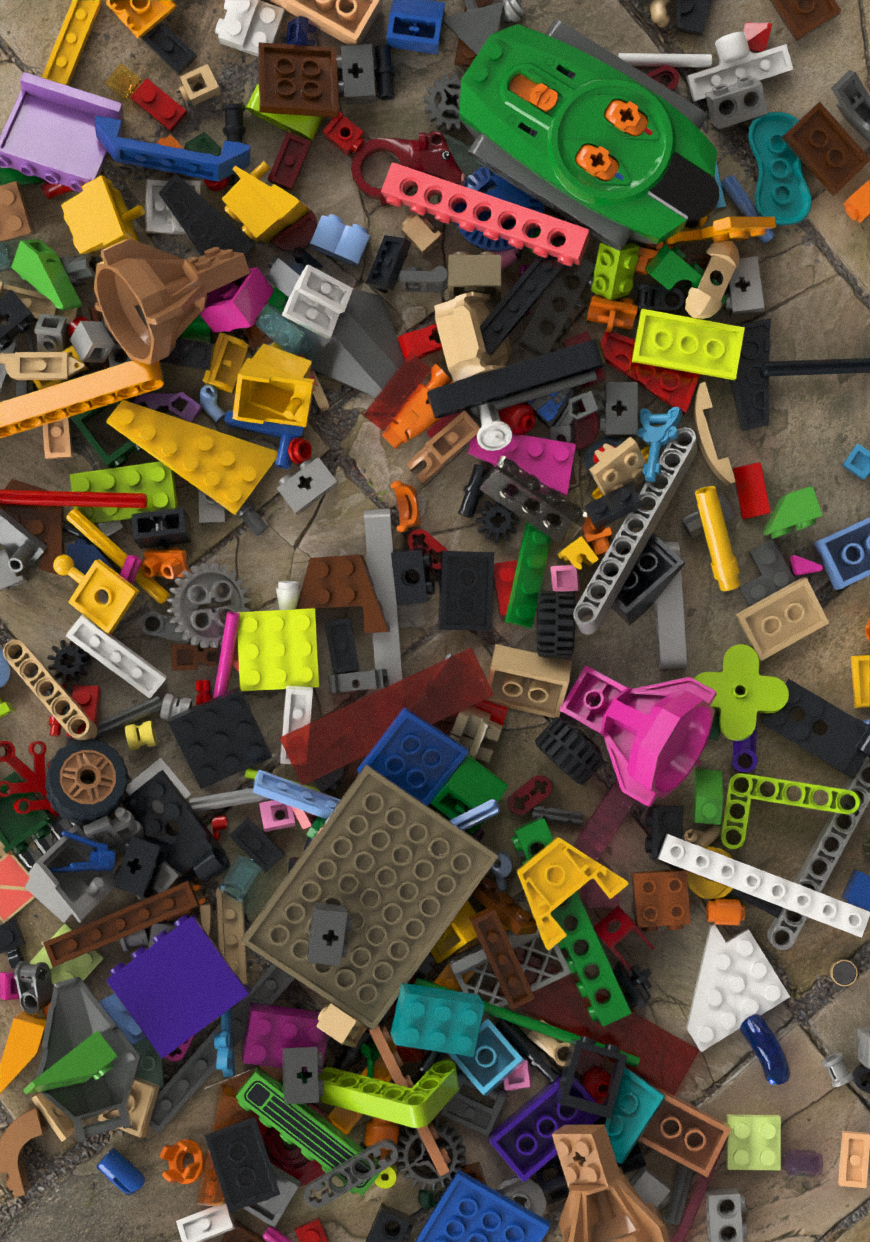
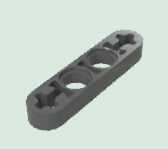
[304,1139,398,1208]

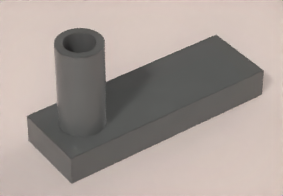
[0,508,47,572]

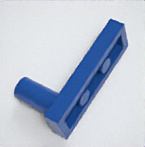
[224,411,305,469]

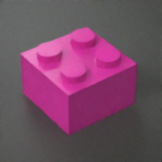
[200,267,274,333]

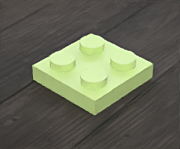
[30,922,105,985]
[726,1114,781,1170]

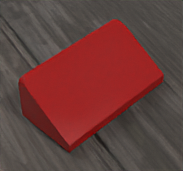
[732,462,770,519]

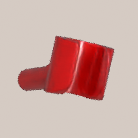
[212,815,228,842]

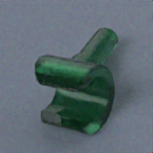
[418,1189,439,1208]

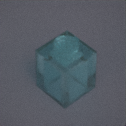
[219,855,262,903]

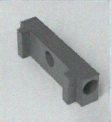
[328,669,389,693]

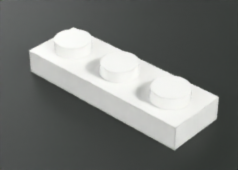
[280,686,313,765]

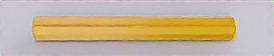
[66,508,170,604]

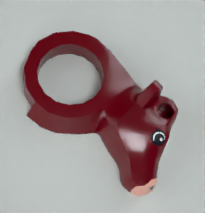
[351,131,467,206]

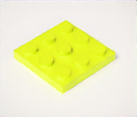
[237,608,320,691]

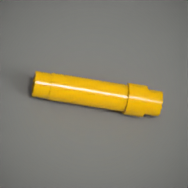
[695,486,740,591]

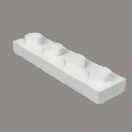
[66,614,167,698]

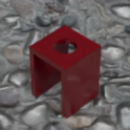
[593,905,655,970]

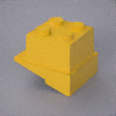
[222,161,311,244]
[61,175,145,256]
[232,343,315,427]

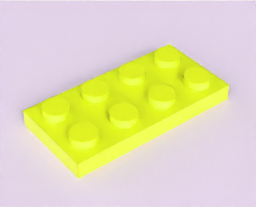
[632,309,745,380]

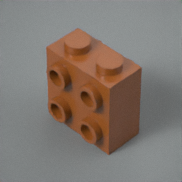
[631,869,691,932]

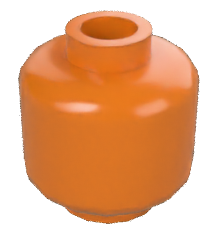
[364,1117,399,1156]

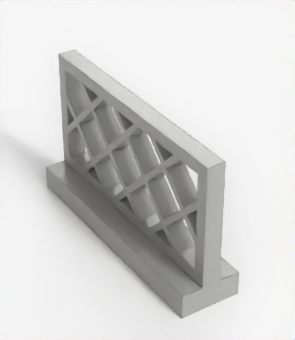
[448,918,571,1016]

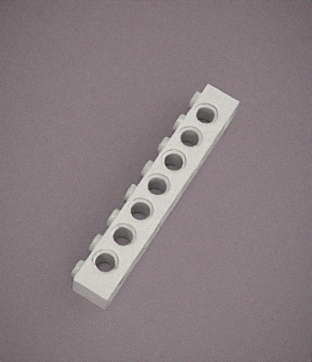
[658,834,870,938]

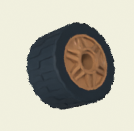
[45,738,128,825]

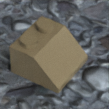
[448,251,501,302]

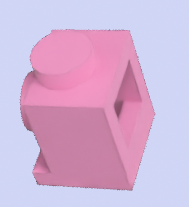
[259,800,297,833]

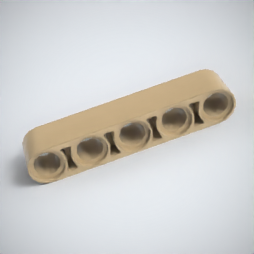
[3,639,97,740]

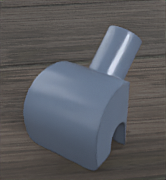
[489,849,513,890]

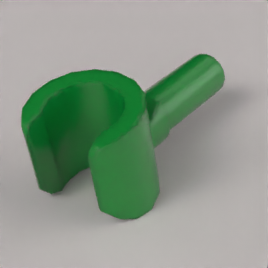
[360,1042,381,1078]

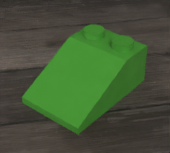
[23,1030,118,1094]

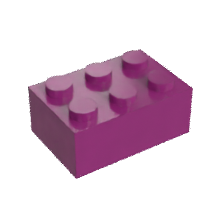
[241,1002,329,1073]

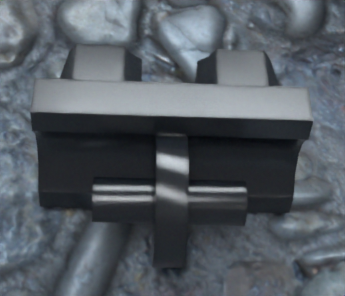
[612,960,652,1009]

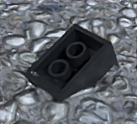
[597,533,685,626]

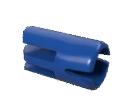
[96,1148,145,1195]

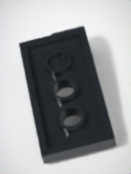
[761,678,870,779]
[121,770,230,883]

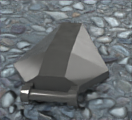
[284,269,415,407]
[37,977,142,1142]

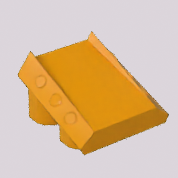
[106,0,177,39]

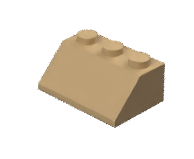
[483,644,572,718]

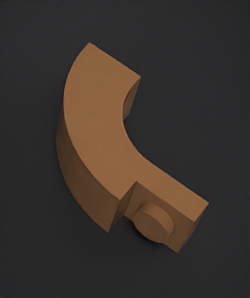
[0,1106,47,1198]

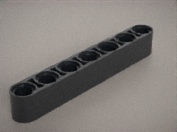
[427,339,607,419]

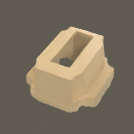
[434,292,513,382]

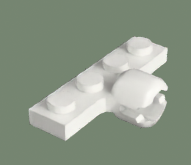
[686,32,793,102]

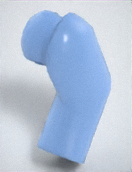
[200,384,226,423]

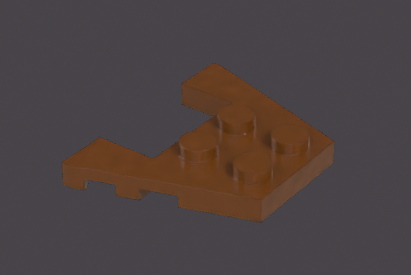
[0,479,64,577]
[297,554,390,633]

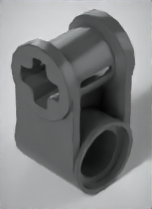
[14,961,53,1015]

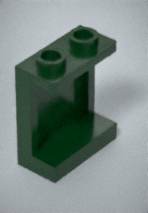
[0,771,56,856]

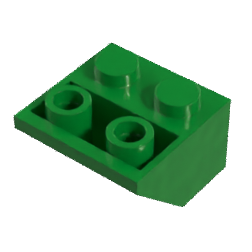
[431,754,508,835]

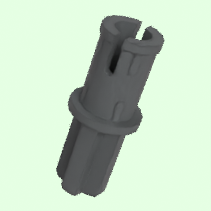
[237,500,268,536]

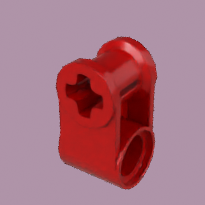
[397,324,443,363]

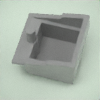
[25,824,116,923]

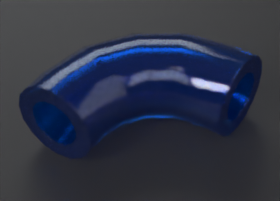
[740,1014,790,1085]

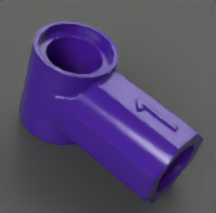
[731,722,758,773]

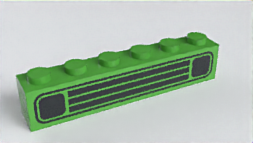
[236,1066,382,1196]

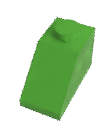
[691,769,723,825]

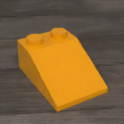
[0,1011,47,1094]

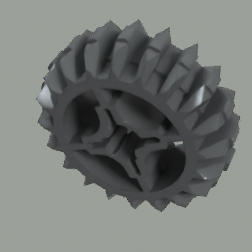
[396,1117,466,1190]

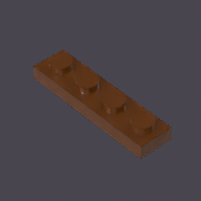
[469,906,535,1010]

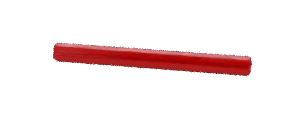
[0,490,148,508]

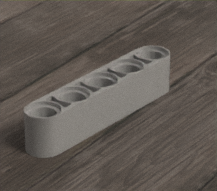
[654,541,687,670]

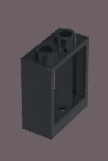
[554,1036,628,1119]

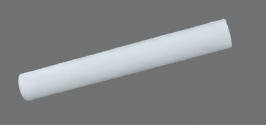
[618,53,712,68]

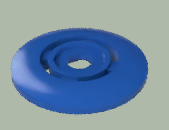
[454,167,545,252]

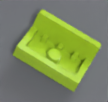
[591,242,639,300]

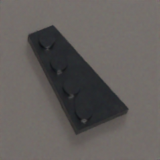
[159,173,255,256]
[730,318,771,431]

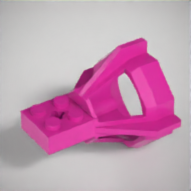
[559,665,717,807]

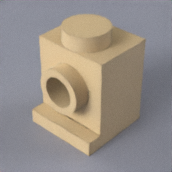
[179,64,222,106]
[401,214,442,257]

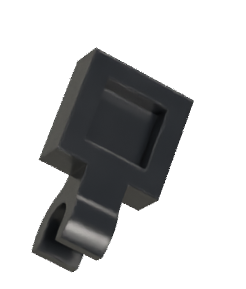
[0,919,26,969]

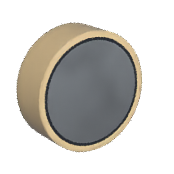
[830,959,858,986]

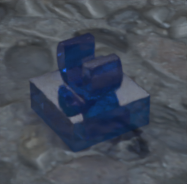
[286,16,316,46]

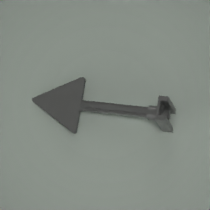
[443,0,504,55]

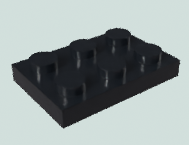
[438,550,494,631]
[204,1116,280,1213]

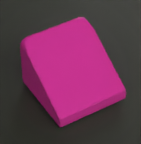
[789,555,823,576]
[0,971,24,1000]

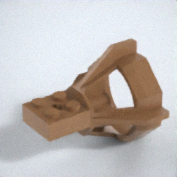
[94,238,250,365]
[552,1125,670,1242]

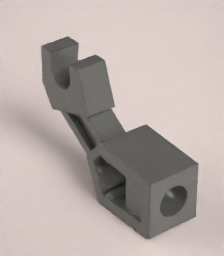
[549,390,604,442]

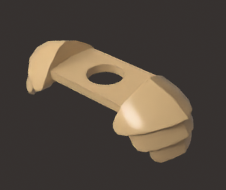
[685,241,740,320]

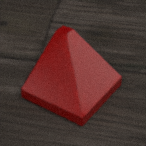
[743,22,772,53]

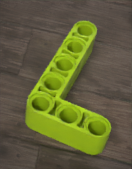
[721,773,861,849]
[318,1060,459,1128]

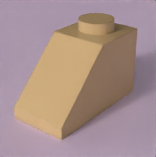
[316,1003,368,1048]

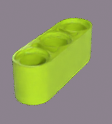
[246,84,324,142]

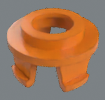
[160,1139,205,1184]

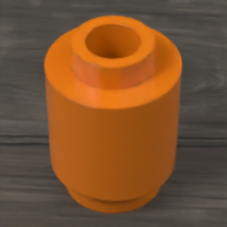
[706,898,746,926]

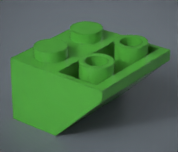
[762,486,823,539]

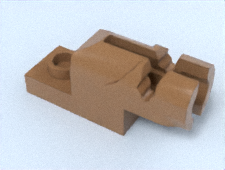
[406,410,480,484]

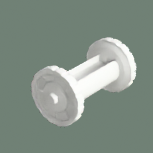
[470,402,512,451]

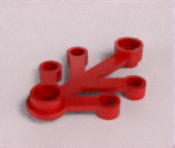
[0,741,60,816]

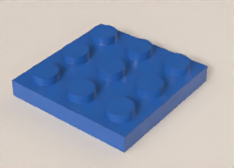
[357,707,469,806]

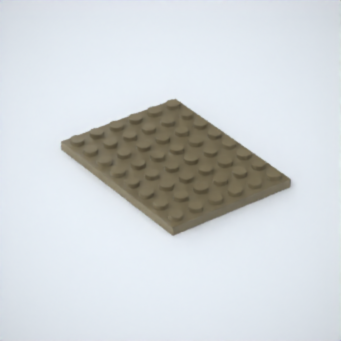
[241,764,498,1030]

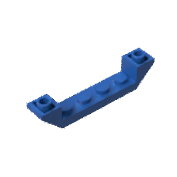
[95,116,251,181]

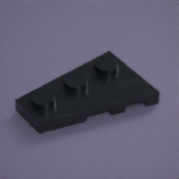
[676,0,713,37]

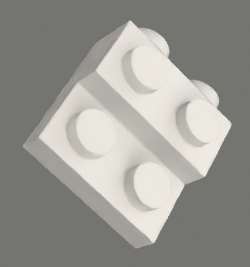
[215,0,285,57]

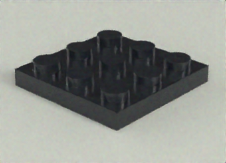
[168,687,272,789]

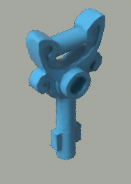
[637,407,682,483]
[214,1007,235,1077]

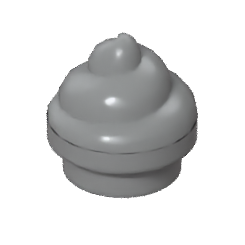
[500,0,526,23]

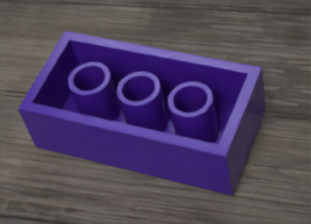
[489,1073,601,1183]

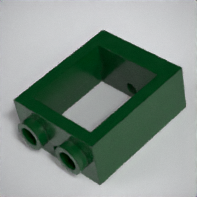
[71,401,143,468]

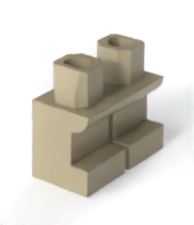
[449,702,502,763]

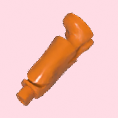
[382,364,454,450]

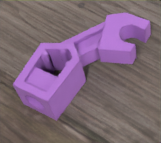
[133,392,203,423]

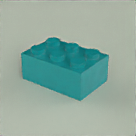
[391,983,485,1057]

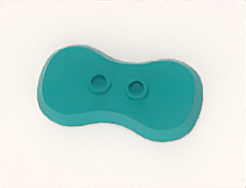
[748,112,812,225]

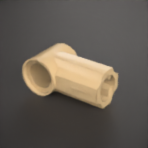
[527,1018,570,1066]

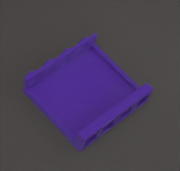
[106,914,252,1059]

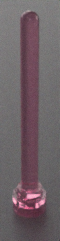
[669,1139,727,1242]

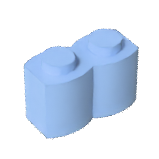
[310,214,370,267]

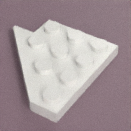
[686,923,790,1052]

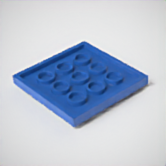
[414,1169,551,1242]

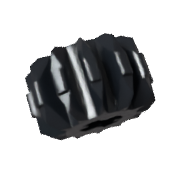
[475,499,520,543]
[47,640,93,683]

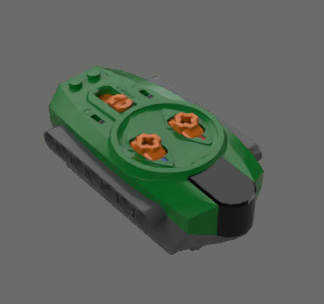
[459,20,719,251]

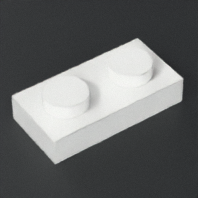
[176,1202,236,1242]

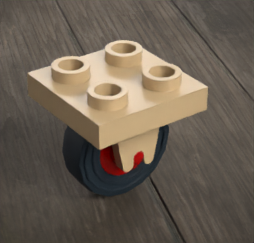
[584,437,647,496]

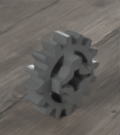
[424,74,466,133]

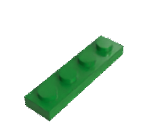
[505,521,553,629]

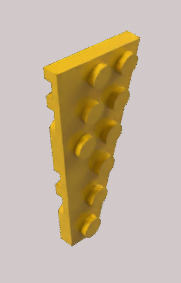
[106,400,278,515]

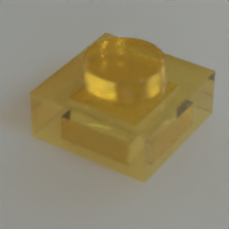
[105,63,142,102]

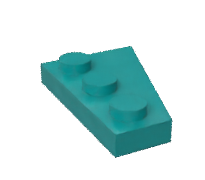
[605,1067,667,1164]

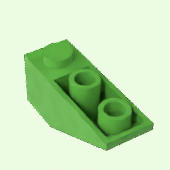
[11,239,82,310]

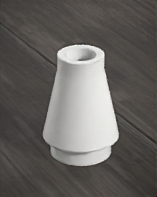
[275,581,301,610]

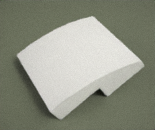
[145,180,200,234]
[282,265,353,339]

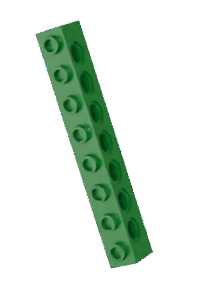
[511,817,632,1027]

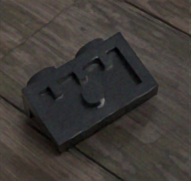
[366,235,412,293]
[645,805,683,859]

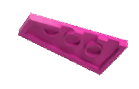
[468,434,576,497]

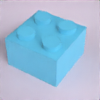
[448,1019,525,1096]

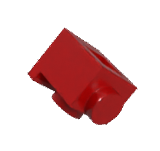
[323,111,365,157]
[581,1065,611,1105]

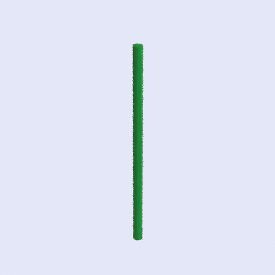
[414,977,640,1067]

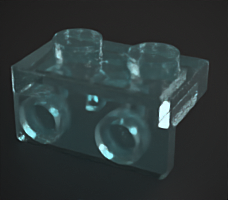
[256,304,315,355]

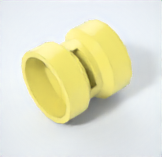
[125,720,157,751]

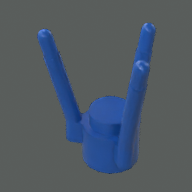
[48,831,115,873]

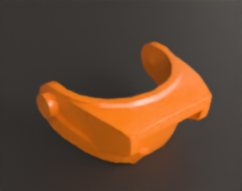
[391,481,421,532]

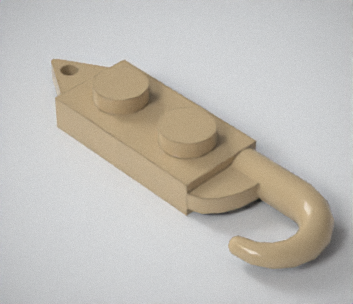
[0,352,86,380]

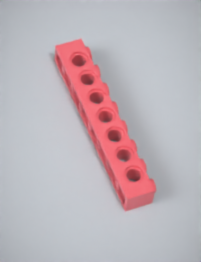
[381,162,591,266]

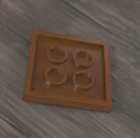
[258,42,339,118]

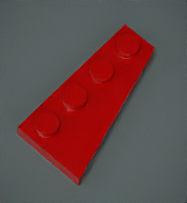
[600,330,700,415]

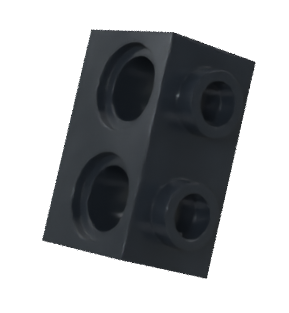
[365,1203,413,1242]

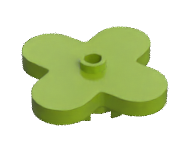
[694,644,789,741]

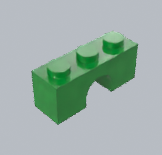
[645,244,728,321]

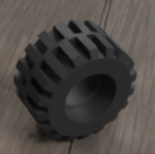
[536,591,576,658]
[535,717,605,785]

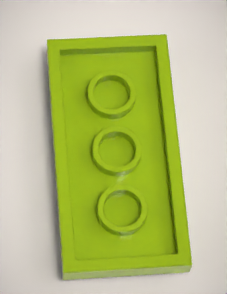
[70,461,178,524]

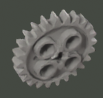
[167,563,251,648]

